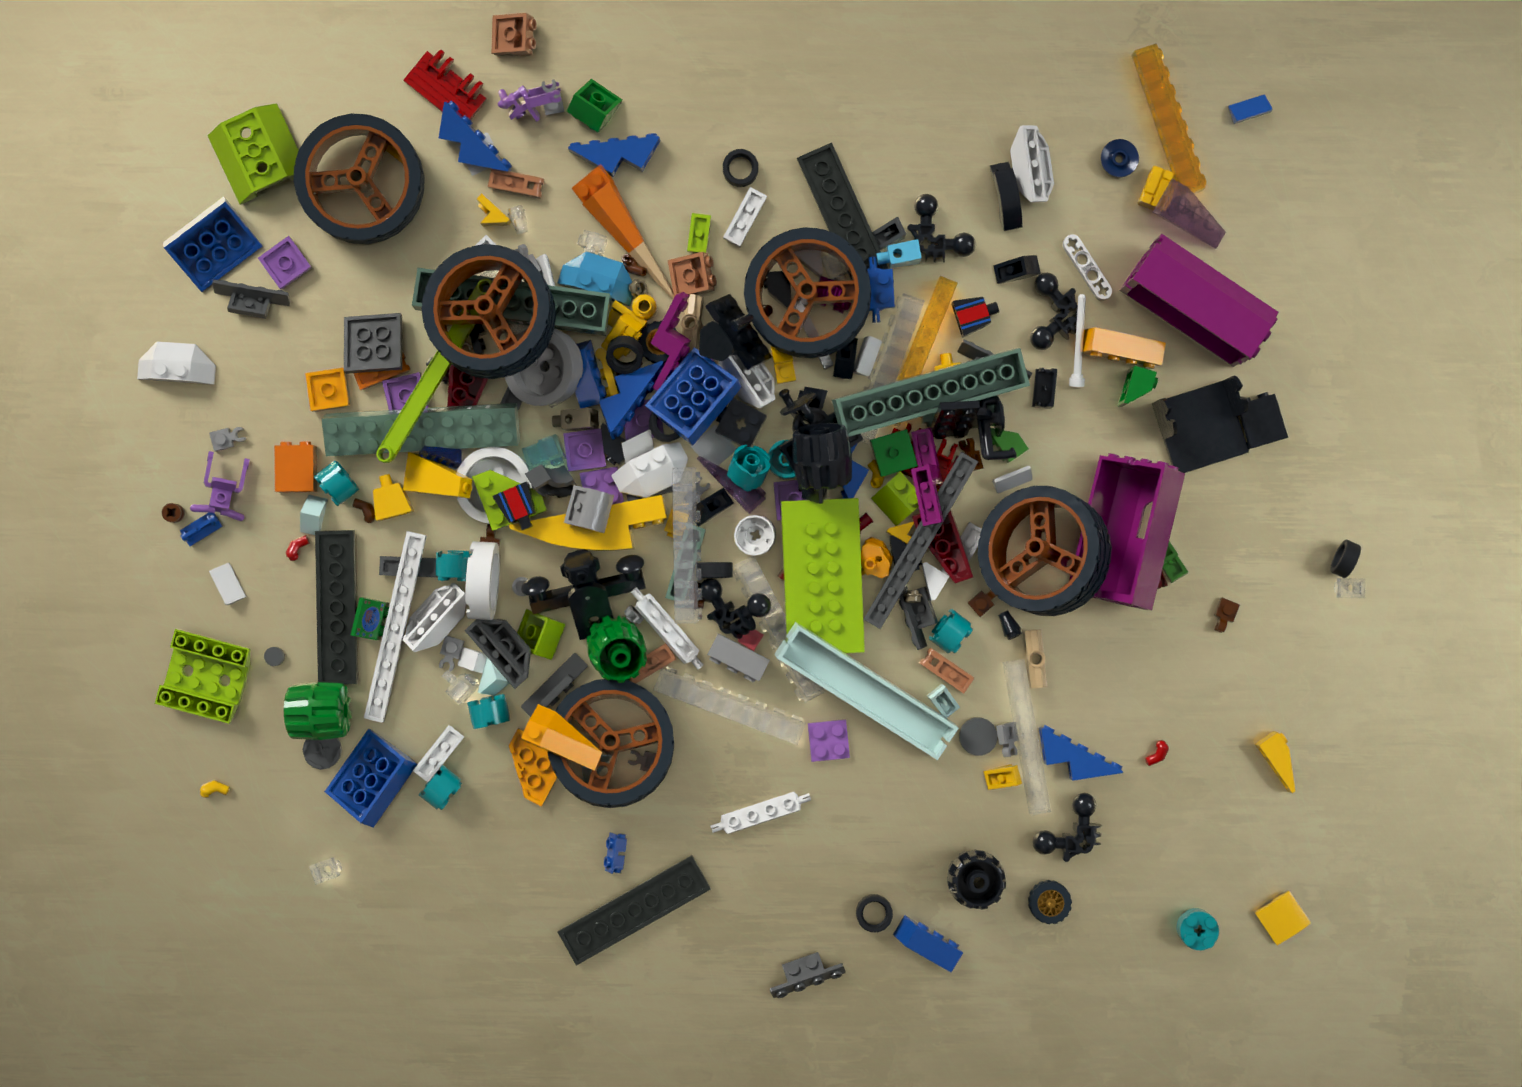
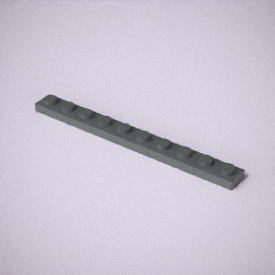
[864,452,978,629]

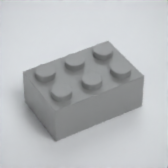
[707,633,770,682]

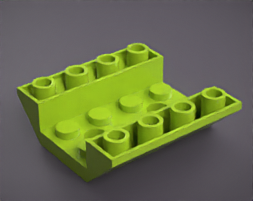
[207,103,299,205]
[154,629,251,724]

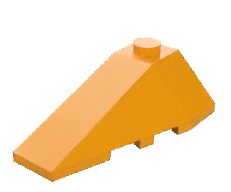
[521,704,602,771]

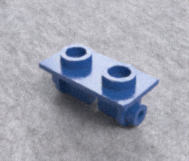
[180,512,223,547]
[604,832,627,874]

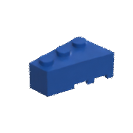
[575,340,607,408]
[893,915,963,972]

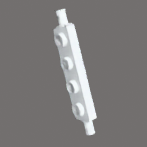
[631,587,704,670]
[710,792,811,834]

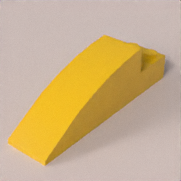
[509,495,668,551]

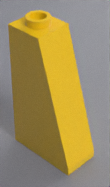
[403,452,472,498]

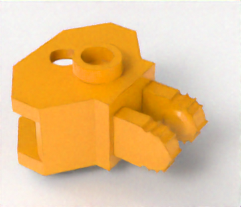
[861,537,893,578]

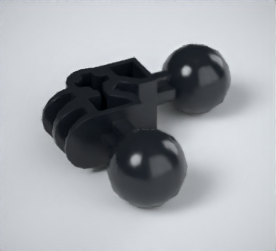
[907,194,976,263]
[1030,272,1078,350]
[698,579,771,639]
[1033,793,1102,862]

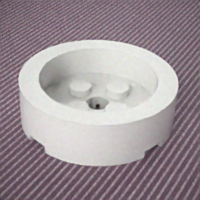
[456,447,534,524]
[465,541,500,620]

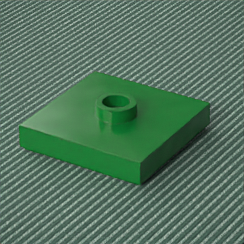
[870,429,918,477]

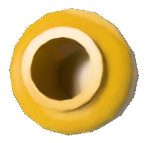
[632,294,657,321]

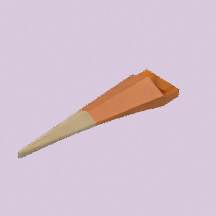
[572,164,674,299]

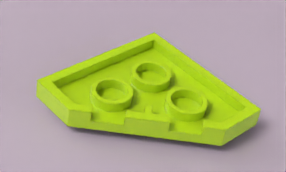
[472,470,548,531]

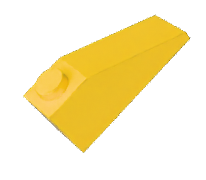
[1255,731,1295,793]

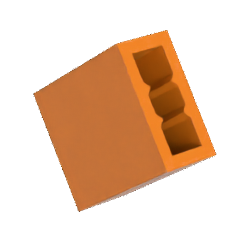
[274,441,317,493]

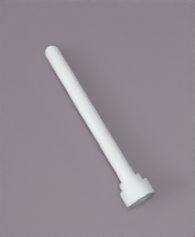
[1069,294,1086,387]

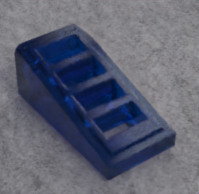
[419,446,462,469]

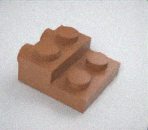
[491,13,537,56]
[668,252,717,297]

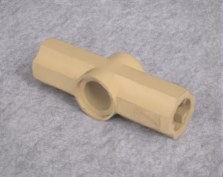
[681,294,704,354]
[1024,629,1047,688]

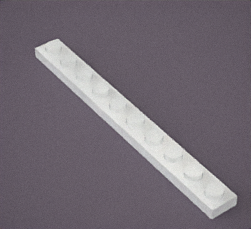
[364,531,427,723]

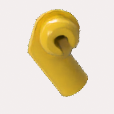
[867,460,884,488]
[200,780,230,798]

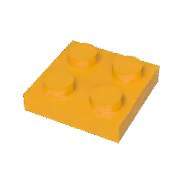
[305,368,350,412]

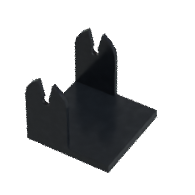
[1152,375,1249,473]

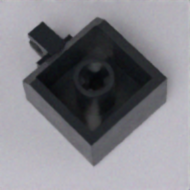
[715,398,767,447]

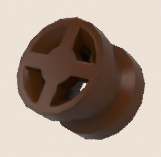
[162,503,185,523]

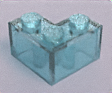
[522,434,566,470]

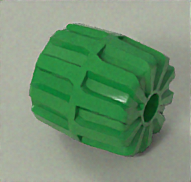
[586,615,647,683]
[284,682,352,740]

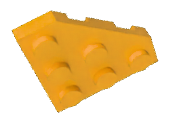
[509,728,567,807]

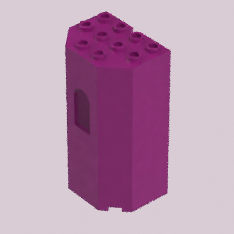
[1119,234,1279,367]
[1069,453,1185,610]

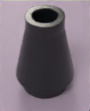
[998,610,1022,640]

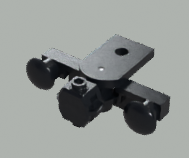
[521,549,646,640]

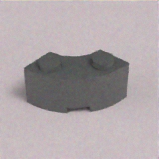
[525,464,577,498]

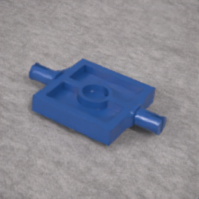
[867,257,895,323]

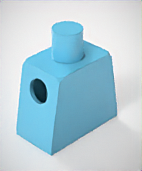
[876,239,922,268]

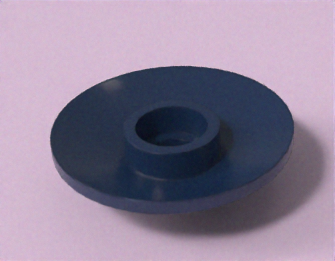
[1101,139,1139,177]

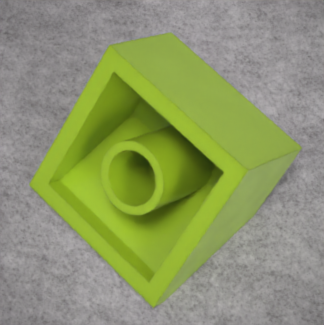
[871,471,919,526]
[517,609,565,660]

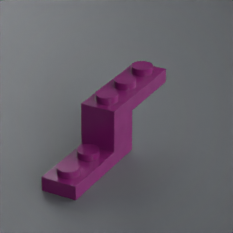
[651,292,691,391]
[911,428,944,526]

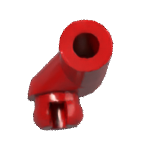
[286,535,310,561]
[1145,740,1169,766]

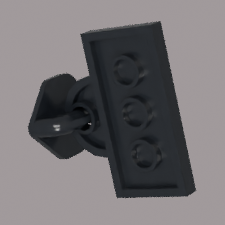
[699,294,772,371]
[779,389,864,478]
[930,396,1017,460]

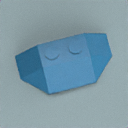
[557,251,633,306]

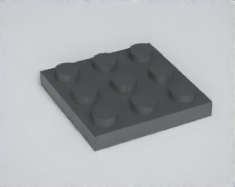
[344,313,402,374]

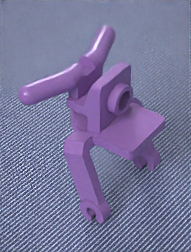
[498,82,561,122]
[190,451,250,521]

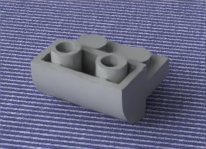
[564,485,614,533]

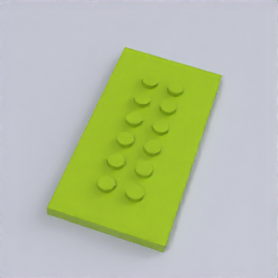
[781,498,865,653]

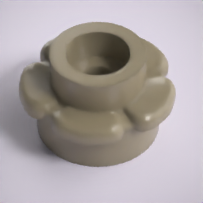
[629,279,647,298]
[903,590,922,603]

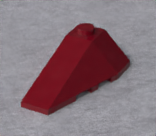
[447,365,488,407]
[912,509,973,583]

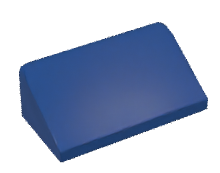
[1228,94,1273,124]

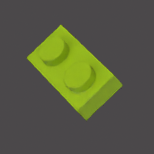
[687,213,711,253]

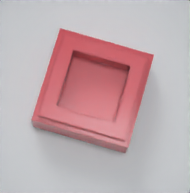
[738,630,764,651]

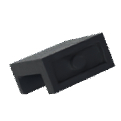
[1240,392,1288,450]

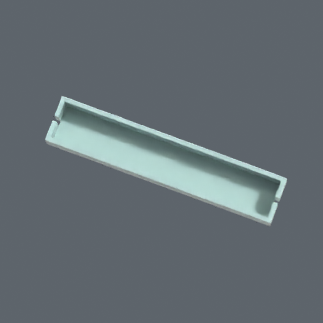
[775,622,959,760]

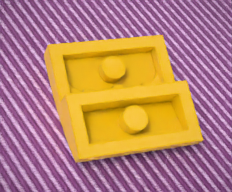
[1255,891,1311,945]

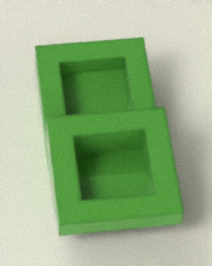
[1162,541,1188,583]

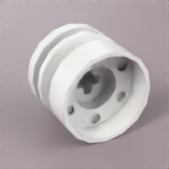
[734,515,777,556]

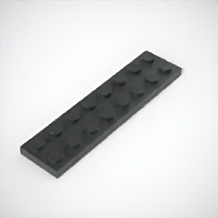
[797,142,888,280]
[315,530,358,684]
[558,855,711,966]

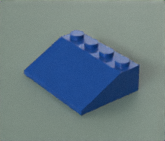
[163,197,262,292]
[645,347,742,446]
[324,728,417,828]

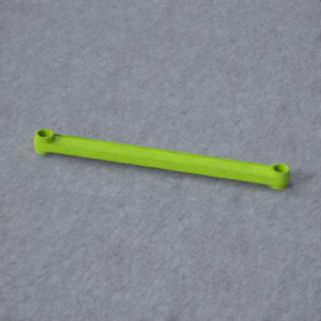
[376,279,493,463]

